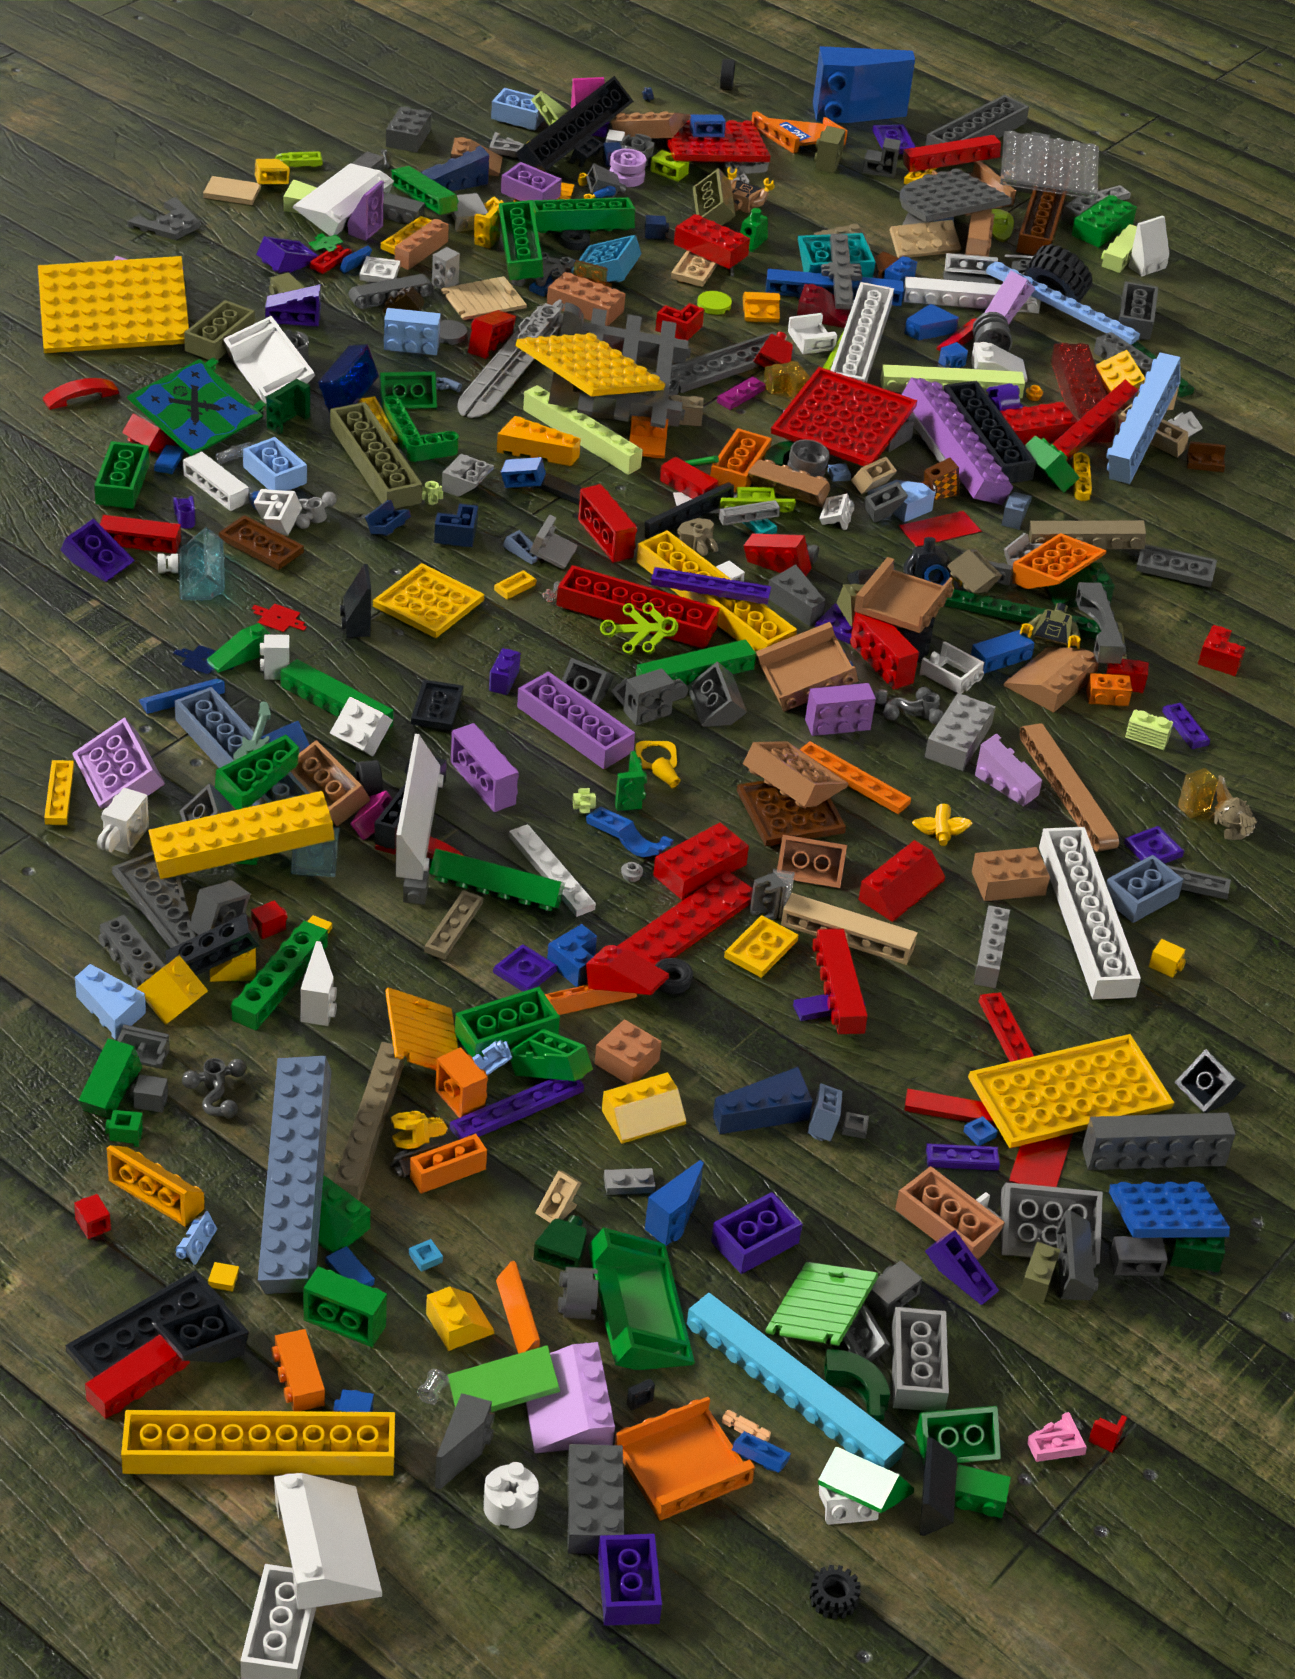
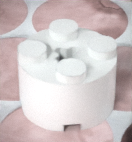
[484,1462,539,1529]

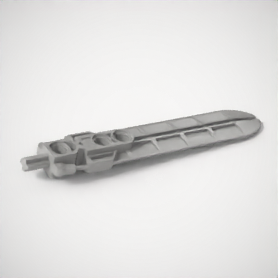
[458,299,565,418]

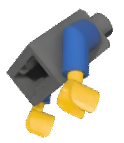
[578,163,626,199]

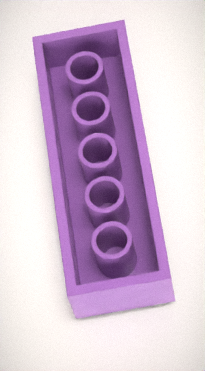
[517,672,635,769]

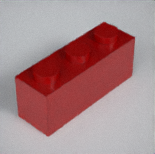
[660,457,719,499]

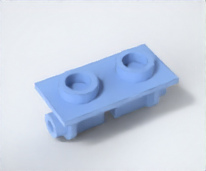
[473,1040,512,1076]
[176,1211,217,1265]

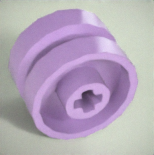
[610,149,646,187]

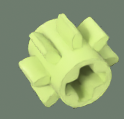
[422,481,443,505]
[573,788,596,814]

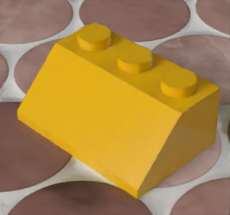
[602,1072,686,1144]

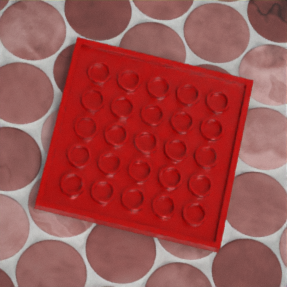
[665,120,770,162]
[771,367,917,466]

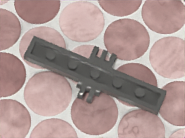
[821,233,862,310]

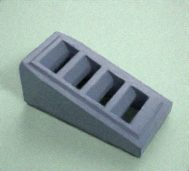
[503,530,542,564]

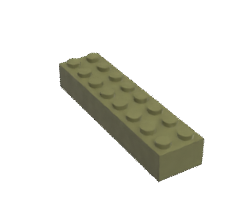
[330,402,422,509]

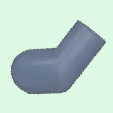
[436,377,462,392]

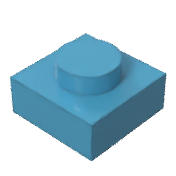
[409,1239,443,1272]

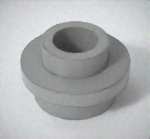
[621,862,643,882]

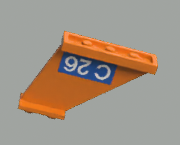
[751,111,848,154]

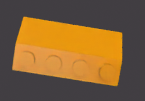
[107,1145,205,1227]

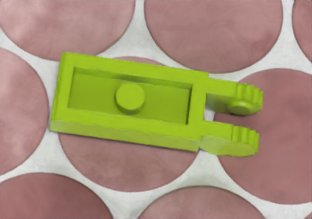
[275,151,323,168]

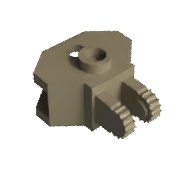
[677,518,718,556]

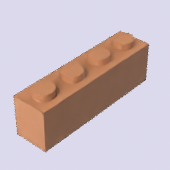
[395,219,449,270]

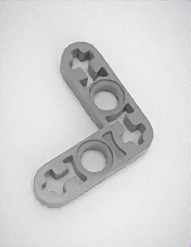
[724,162,769,184]

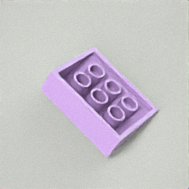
[72,717,165,809]
[526,1342,615,1453]

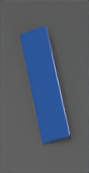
[139,678,225,714]

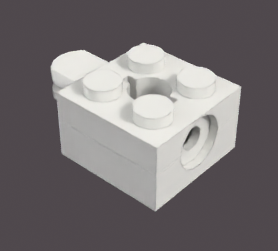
[97,788,149,854]

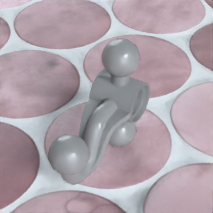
[287,490,337,529]

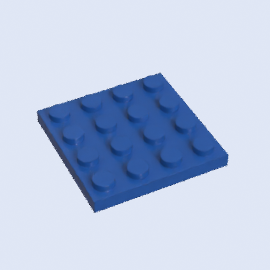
[1109,1182,1230,1238]

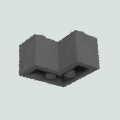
[863,138,901,178]

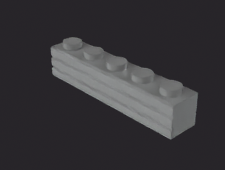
[719,500,780,526]

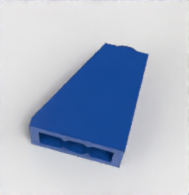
[904,304,959,341]

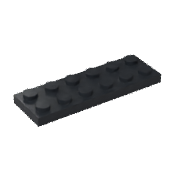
[65,1270,225,1380]

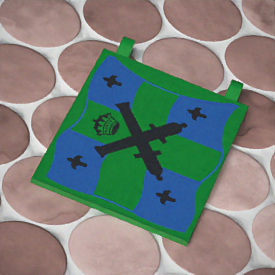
[127,357,266,456]

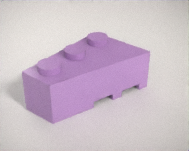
[985,270,1035,325]
[975,733,1042,807]

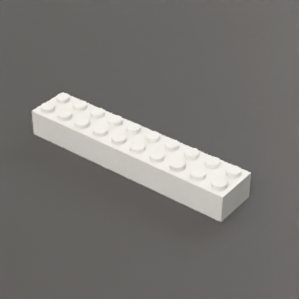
[830,282,894,383]
[1039,827,1141,999]

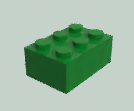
[303,1266,387,1347]

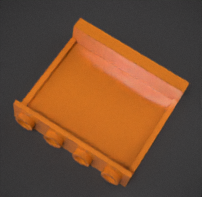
[615,1397,755,1521]

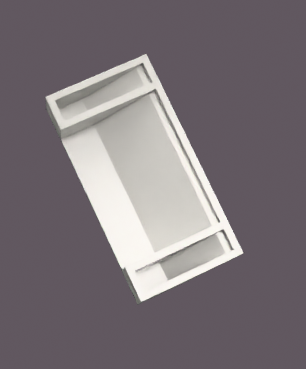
[293,163,394,236]
[223,316,315,403]
[396,734,444,880]
[274,1473,382,1610]

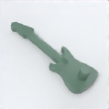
[233,702,271,761]

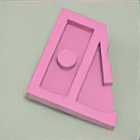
[1027,1412,1087,1462]

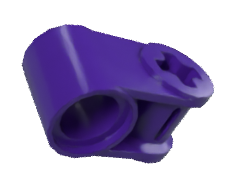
[173,496,196,529]

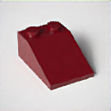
[797,284,851,328]

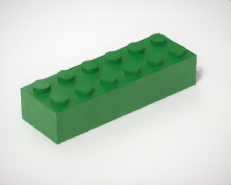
[532,197,635,233]
[498,200,544,280]

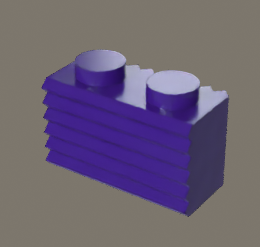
[489,648,521,695]

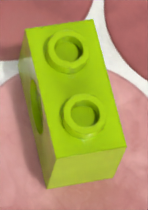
[651,150,689,182]

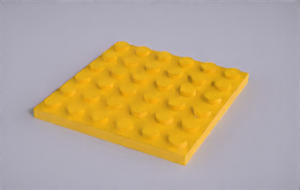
[515,333,666,397]

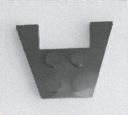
[127,197,200,240]

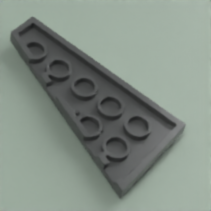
[112,852,195,948]

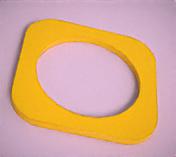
[635,741,677,769]

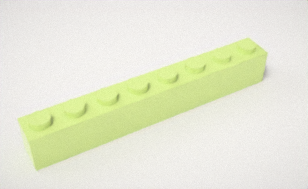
[880,365,1025,398]
[523,385,643,475]

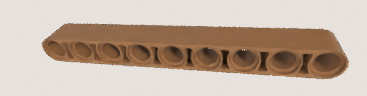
[1020,723,1119,852]

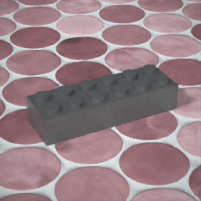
[1082,1113,1235,1170]

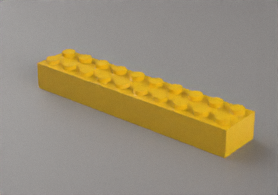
[636,530,797,656]
[121,1410,395,1476]

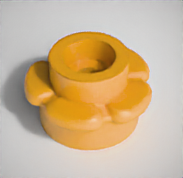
[1026,385,1043,401]

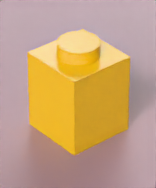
[1149,939,1186,978]

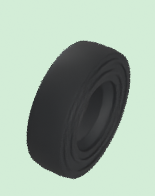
[560,230,590,250]
[655,958,693,994]

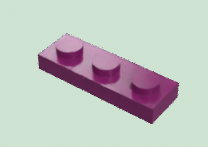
[717,377,766,410]

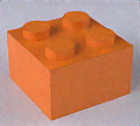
[435,1047,488,1118]

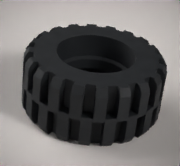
[1026,244,1093,303]

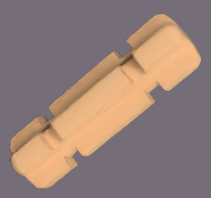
[722,1410,771,1442]

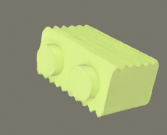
[1125,709,1173,750]

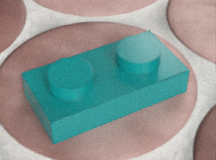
[742,519,777,534]

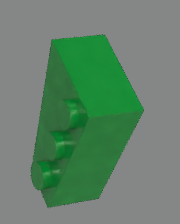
[1025,436,1080,493]

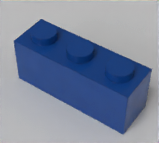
[971,630,1035,673]

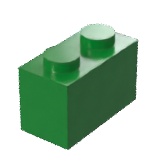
[955,1464,1011,1518]

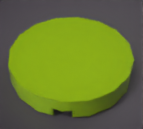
[697,291,732,315]

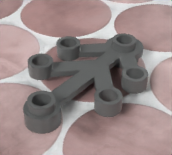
[512,252,575,286]

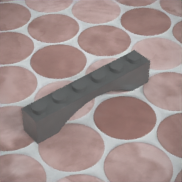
[1075,582,1126,664]

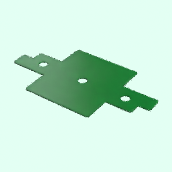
[308,233,343,252]

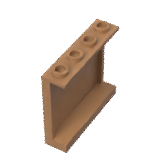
[854,557,954,633]
[756,622,859,711]

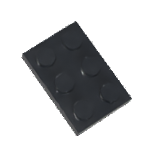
[411,679,464,731]

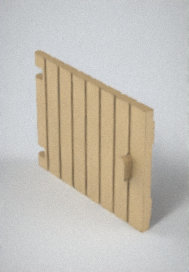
[441,276,527,320]

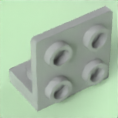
[530,515,578,569]

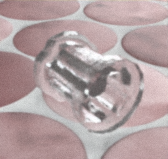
[417,1369,449,1404]

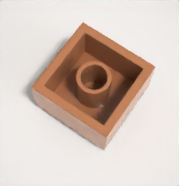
[595,1019,662,1084]

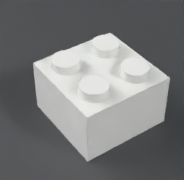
[330,697,393,757]

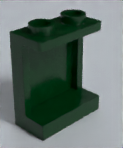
[266,378,310,434]

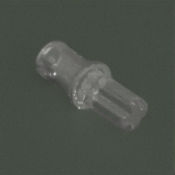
[216,442,252,464]

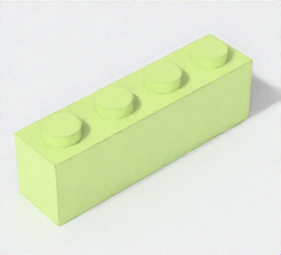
[1101,224,1137,273]

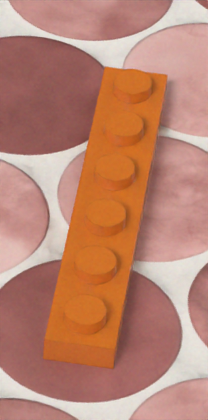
[799,741,911,814]

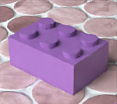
[501,162,562,201]
[805,683,876,736]

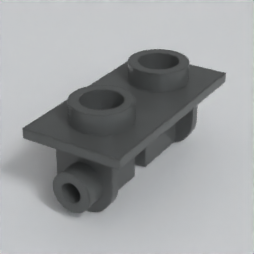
[390,1143,440,1178]

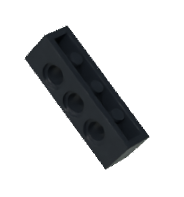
[165,913,260,976]

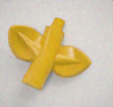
[912,804,973,846]

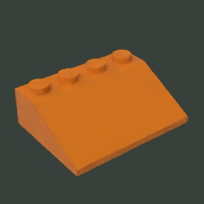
[1013,533,1106,589]

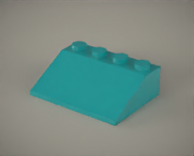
[798,233,875,278]

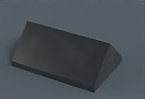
[920,1437,957,1536]

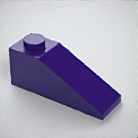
[925,1230,999,1305]

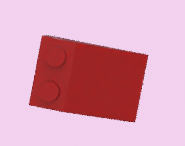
[586,945,669,995]

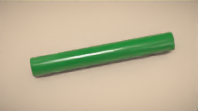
[685,455,719,467]

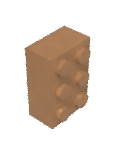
[972,847,1050,901]

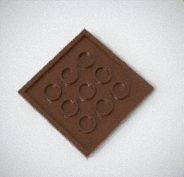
[737,780,846,847]

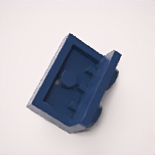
[365,500,411,536]

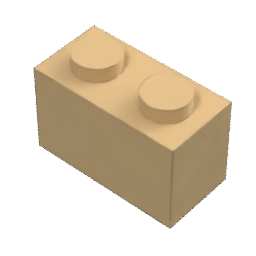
[851,457,897,494]

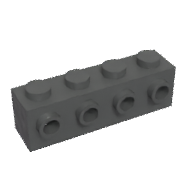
[1094,332,1153,377]
[98,915,165,988]

